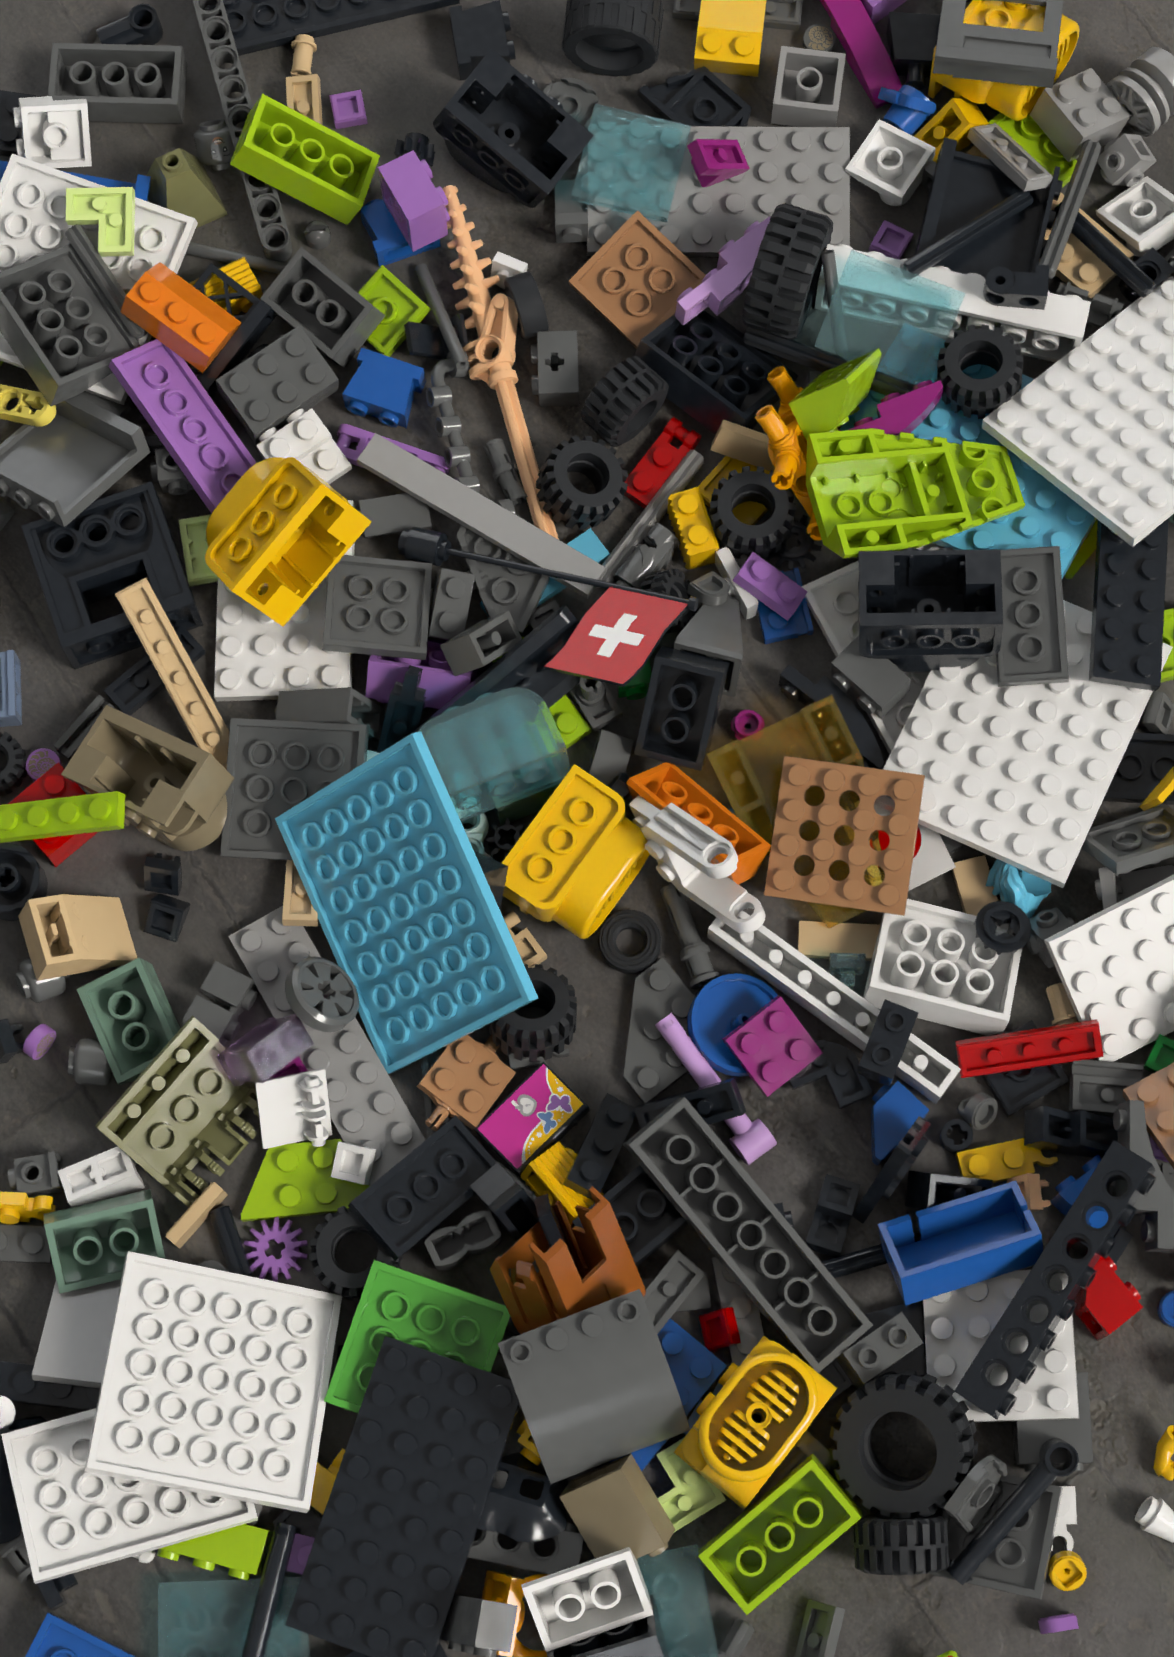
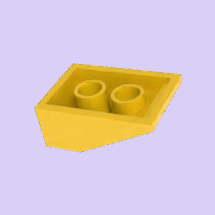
[694,0,767,77]

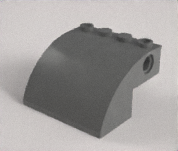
[498,1289,690,1484]

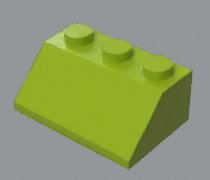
[788,348,882,440]

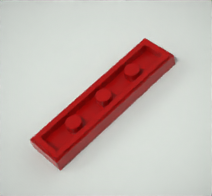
[955,1019,1103,1078]

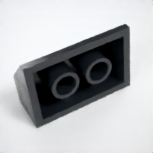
[547,1595,669,1657]

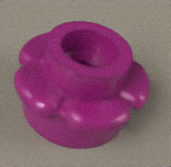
[731,710,765,742]

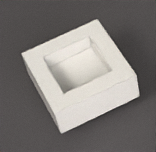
[491,251,528,289]
[331,1142,376,1185]

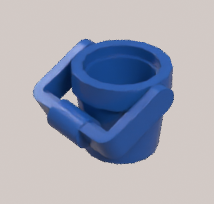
[878,85,936,135]

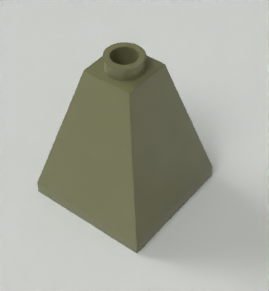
[146,148,228,229]

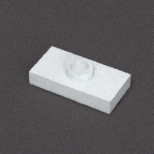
[715,547,759,620]

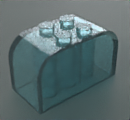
[418,687,570,822]

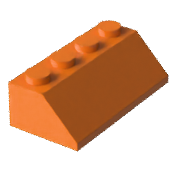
[626,762,772,885]

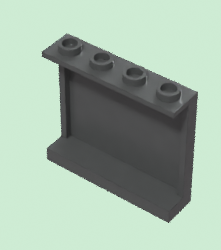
[0,395,150,527]

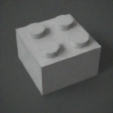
[771,46,846,127]
[1030,68,1131,162]

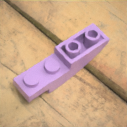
[675,216,771,325]

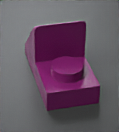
[687,139,750,188]

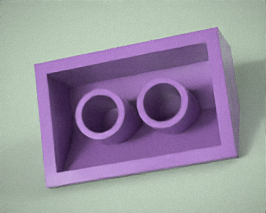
[365,638,478,709]

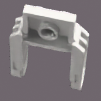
[629,795,766,933]

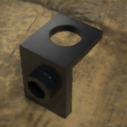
[404,313,468,360]

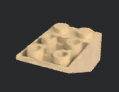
[18,894,137,981]

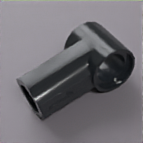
[96,3,163,45]

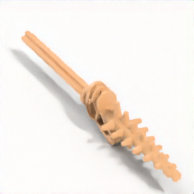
[443,185,559,540]

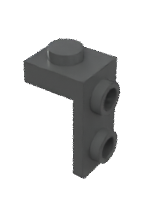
[554,180,589,243]

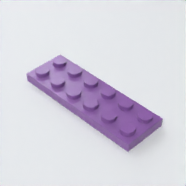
[109,339,256,514]

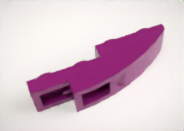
[838,380,943,435]

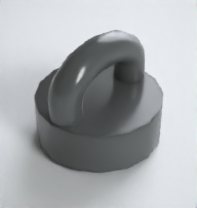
[957,1093,998,1130]

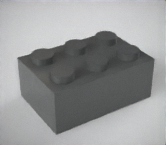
[260,247,385,367]
[216,325,339,445]

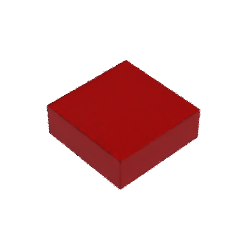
[699,1307,741,1351]

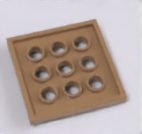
[764,756,925,916]

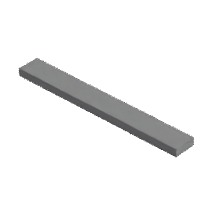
[357,433,606,599]

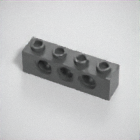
[468,1523,584,1574]

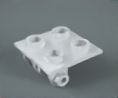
[255,1068,332,1149]

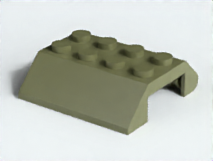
[95,1016,263,1208]

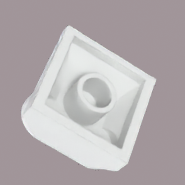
[845,119,936,206]
[1096,176,1174,256]

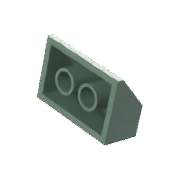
[77,958,181,1085]
[44,1189,166,1294]

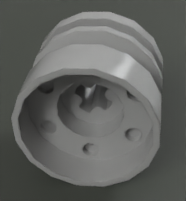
[1106,46,1174,137]

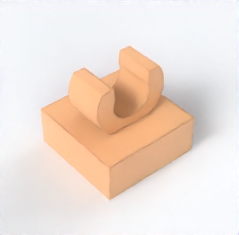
[1007,1173,1051,1213]

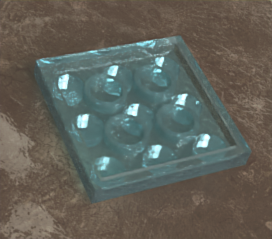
[571,104,691,222]

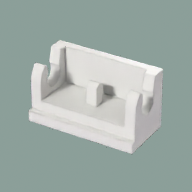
[58,1146,145,1207]

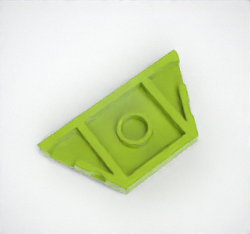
[241,1139,369,1222]

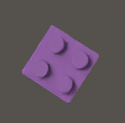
[378,150,450,252]

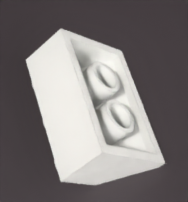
[521,1547,653,1652]

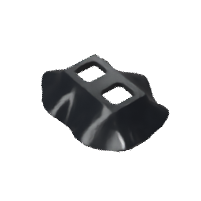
[478,1452,568,1543]

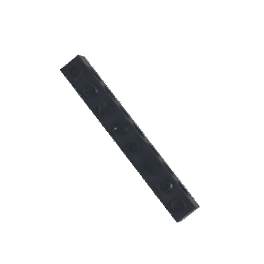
[954,1141,1157,1420]

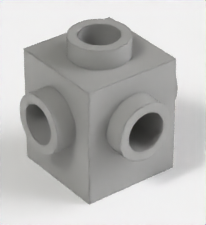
[1097,133,1157,187]

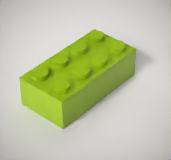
[230,93,380,225]
[698,1453,862,1615]

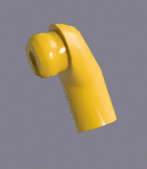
[1153,1425,1174,1481]

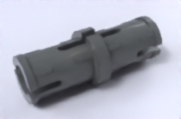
[483,438,528,507]

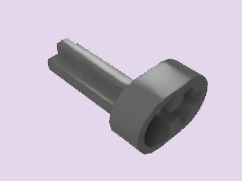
[761,1430,838,1493]

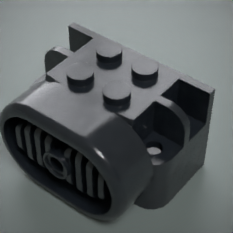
[433,48,594,208]
[858,547,1003,672]

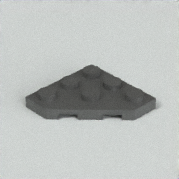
[456,525,550,637]
[623,957,695,1104]

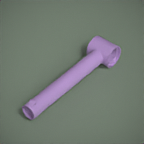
[655,1013,777,1165]

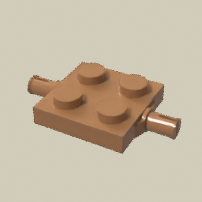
[416,1035,516,1131]

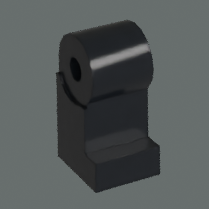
[983,264,1049,310]

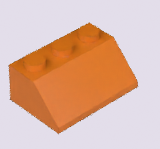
[120,262,242,373]

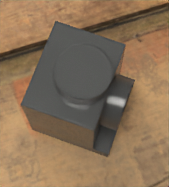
[8,1151,64,1197]

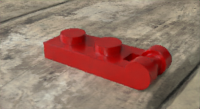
[624,417,702,509]

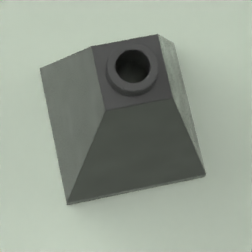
[674,595,743,697]

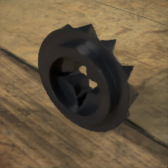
[974,901,1031,955]

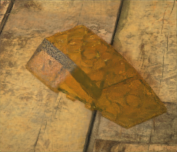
[706,695,885,929]

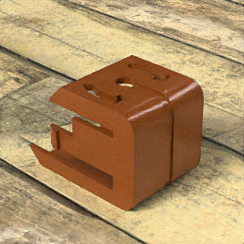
[490,1186,646,1334]

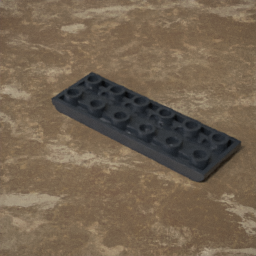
[409,604,580,788]

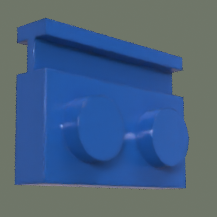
[757,567,814,644]

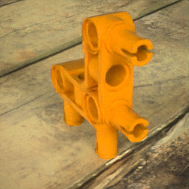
[755,366,822,541]

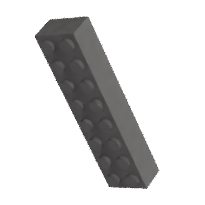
[623,1097,873,1373]

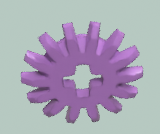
[244,1217,308,1282]

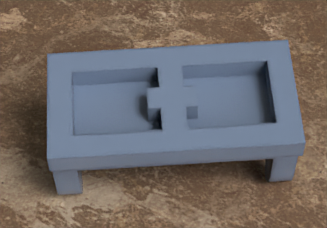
[0,650,22,727]

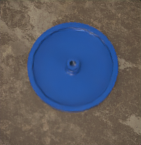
[687,973,778,1077]

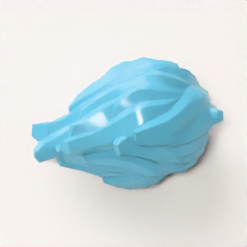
[986,859,1051,918]

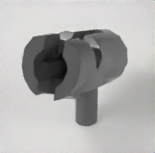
[613,523,680,589]

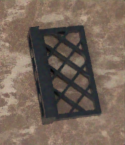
[150,263,277,399]

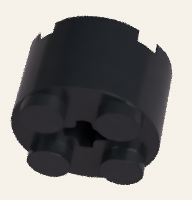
[0,843,48,921]

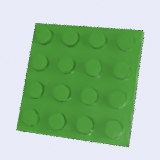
[324,1260,510,1413]

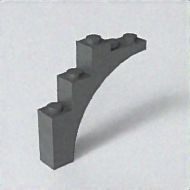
[1103,1100,1174,1253]

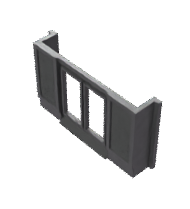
[933,0,1064,88]

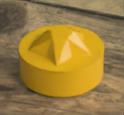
[1047,1550,1087,1591]

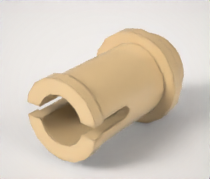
[291,34,317,76]

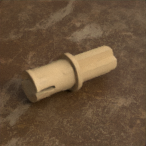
[1046,983,1078,1026]

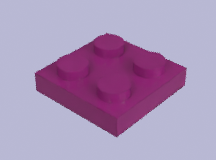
[722,996,823,1097]

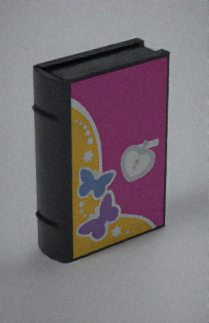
[475,1062,590,1177]

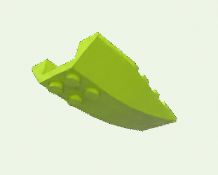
[806,428,1025,558]

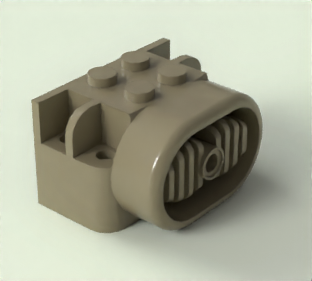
[61,705,234,851]

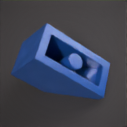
[871,1081,929,1166]

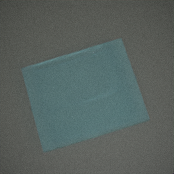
[814,250,965,385]

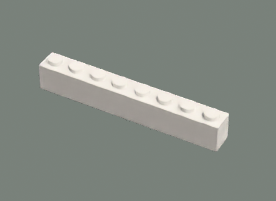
[707,910,961,1104]

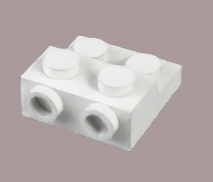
[13,96,92,169]
[256,408,352,484]

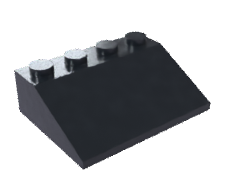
[634,307,798,435]

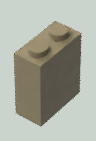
[559,1453,675,1560]

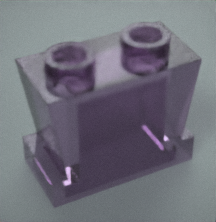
[216,1014,314,1086]

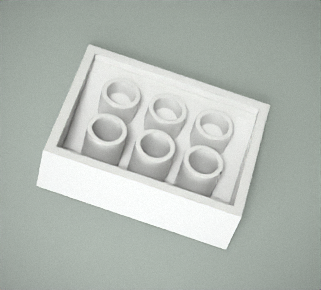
[863,899,1022,1036]

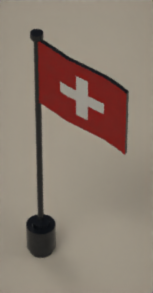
[398,526,699,687]

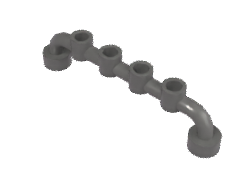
[426,351,515,514]

